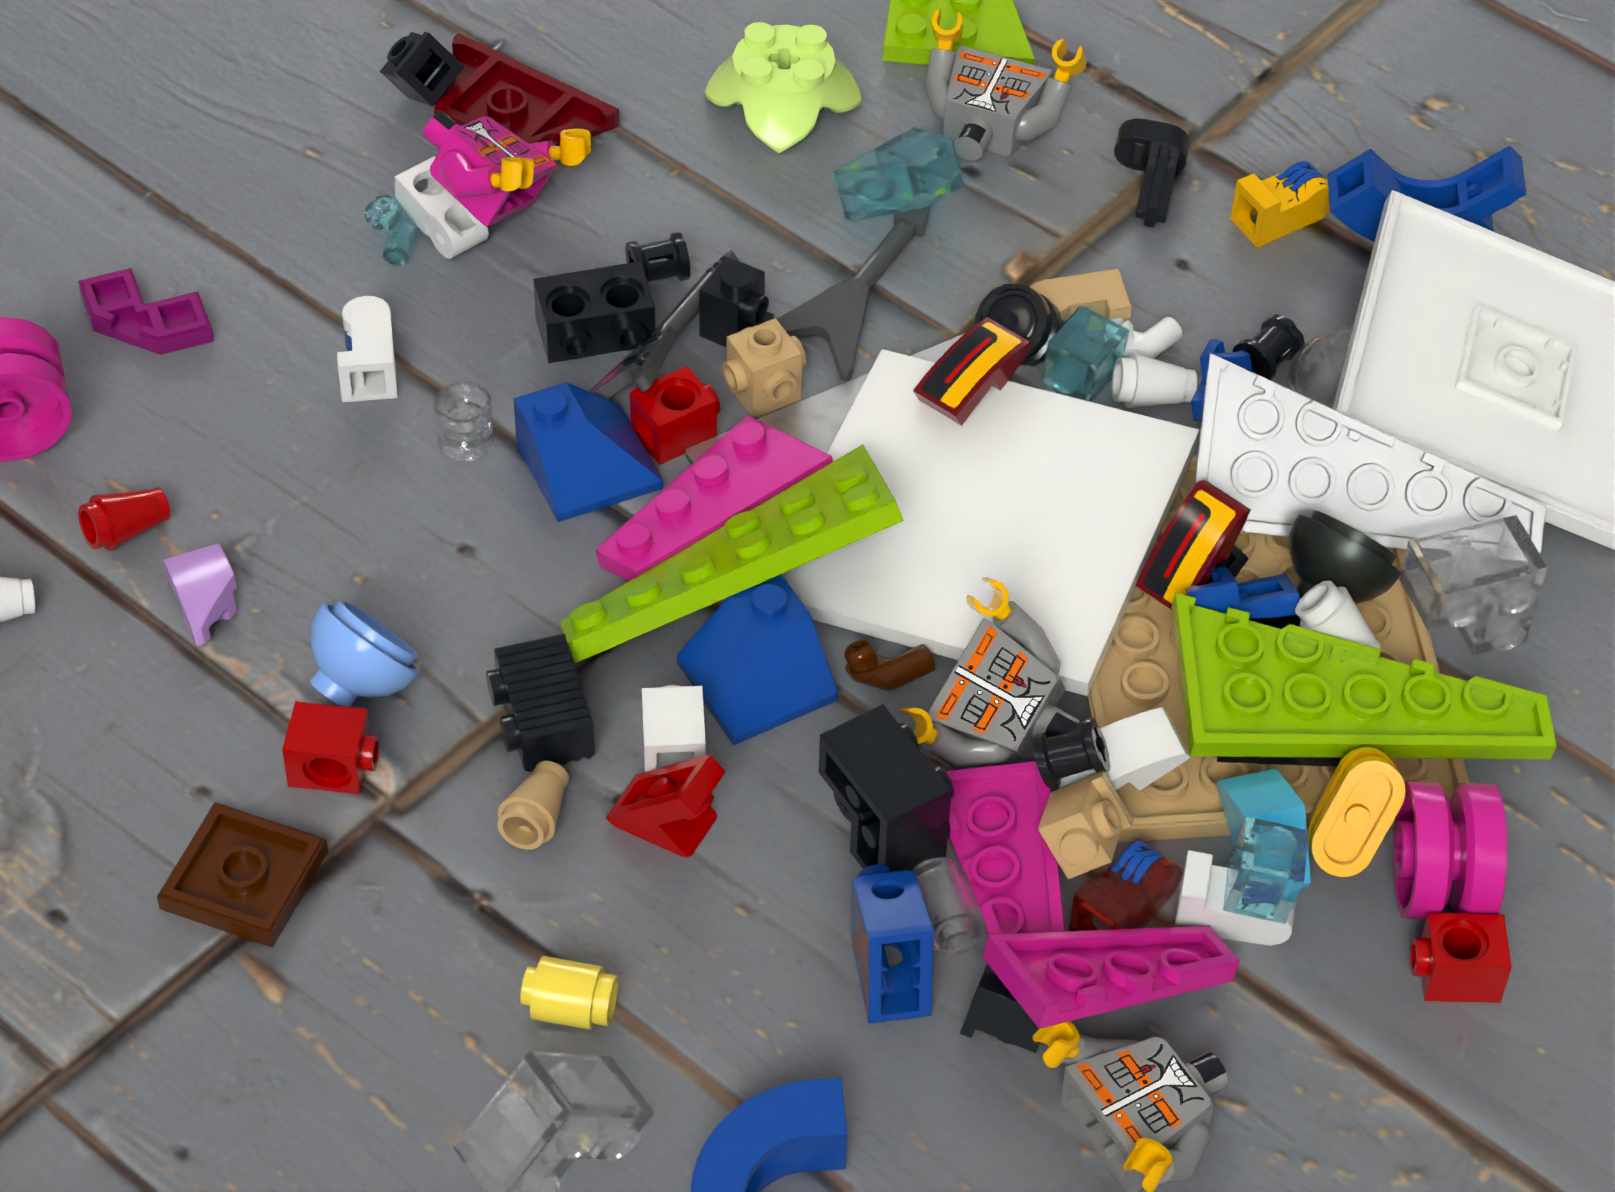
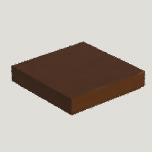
[157,802,328,948]

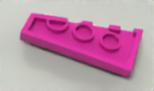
[595,415,833,582]
[945,761,1065,936]
[982,926,1240,1029]

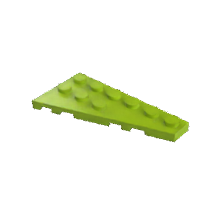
[882,0,1035,65]
[560,444,904,663]
[1172,592,1557,760]

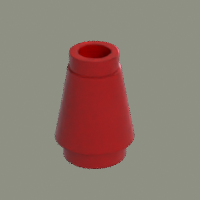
[78,487,170,551]

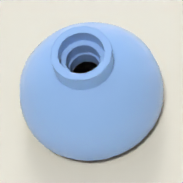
[310,599,421,707]

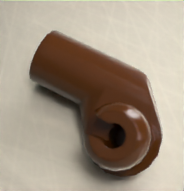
[844,640,935,691]

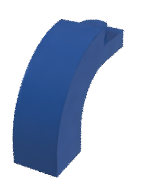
[1328,146,1526,242]
[691,1078,847,1192]

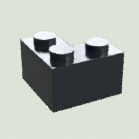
[818,704,954,878]

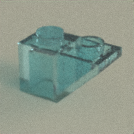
[833,127,964,221]

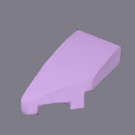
[163,543,238,646]

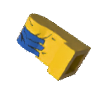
[1230,161,1330,248]

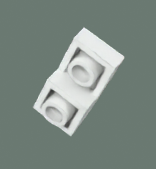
[1059,707,1190,791]

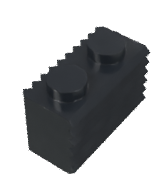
[486,633,595,772]

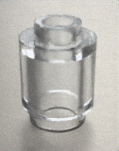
[912,857,986,954]

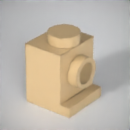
[1038,771,1133,879]

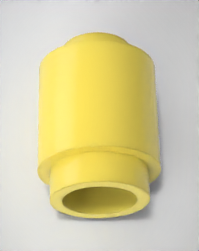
[520,956,619,1030]

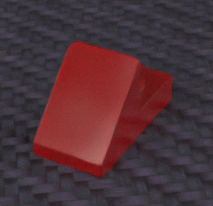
[605,754,726,857]

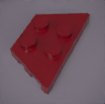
[434,33,619,146]

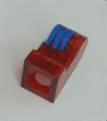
[1069,840,1183,931]

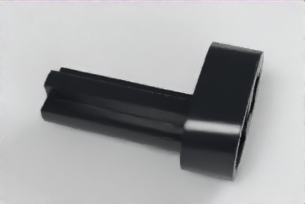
[1114,118,1190,227]

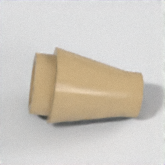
[497,761,569,850]

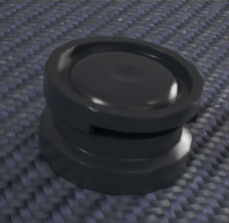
[975,283,1062,367]

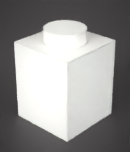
[642,685,706,772]

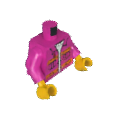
[422,111,591,227]

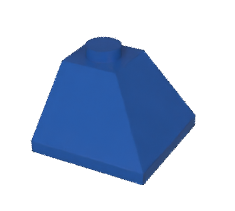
[513,382,663,522]
[677,574,838,746]

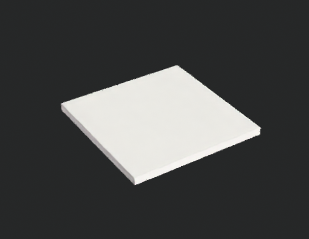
[1332,190,1615,550]
[781,349,1200,696]

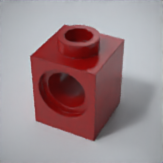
[629,366,721,465]
[282,701,380,794]
[1410,913,1512,1003]

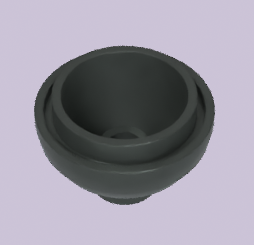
[1289,510,1401,604]

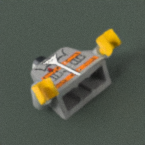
[925,9,1087,161]
[899,577,1082,767]
[1032,1021,1228,1192]

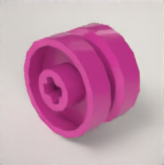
[0,317,72,462]
[1393,782,1507,919]

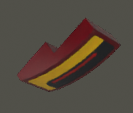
[913,317,1033,426]
[1135,480,1251,610]

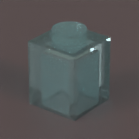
[1041,306,1130,402]
[1223,817,1309,924]

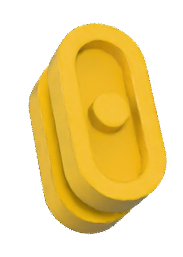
[1306,747,1406,877]

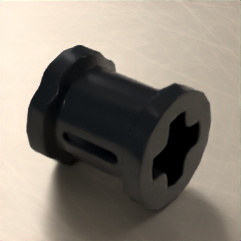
[625,232,691,282]
[1233,314,1305,380]
[1032,718,1110,788]

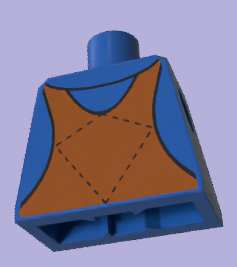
[851,864,934,1024]

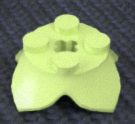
[705,22,862,154]

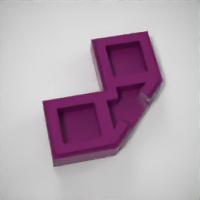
[78,268,214,355]

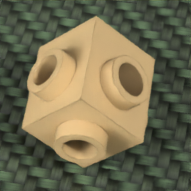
[722,318,806,418]

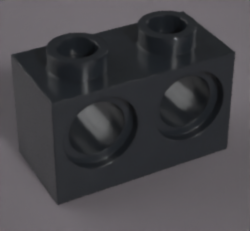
[533,261,656,363]

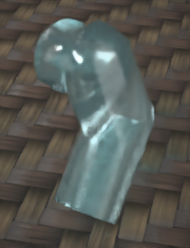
[364,195,417,266]

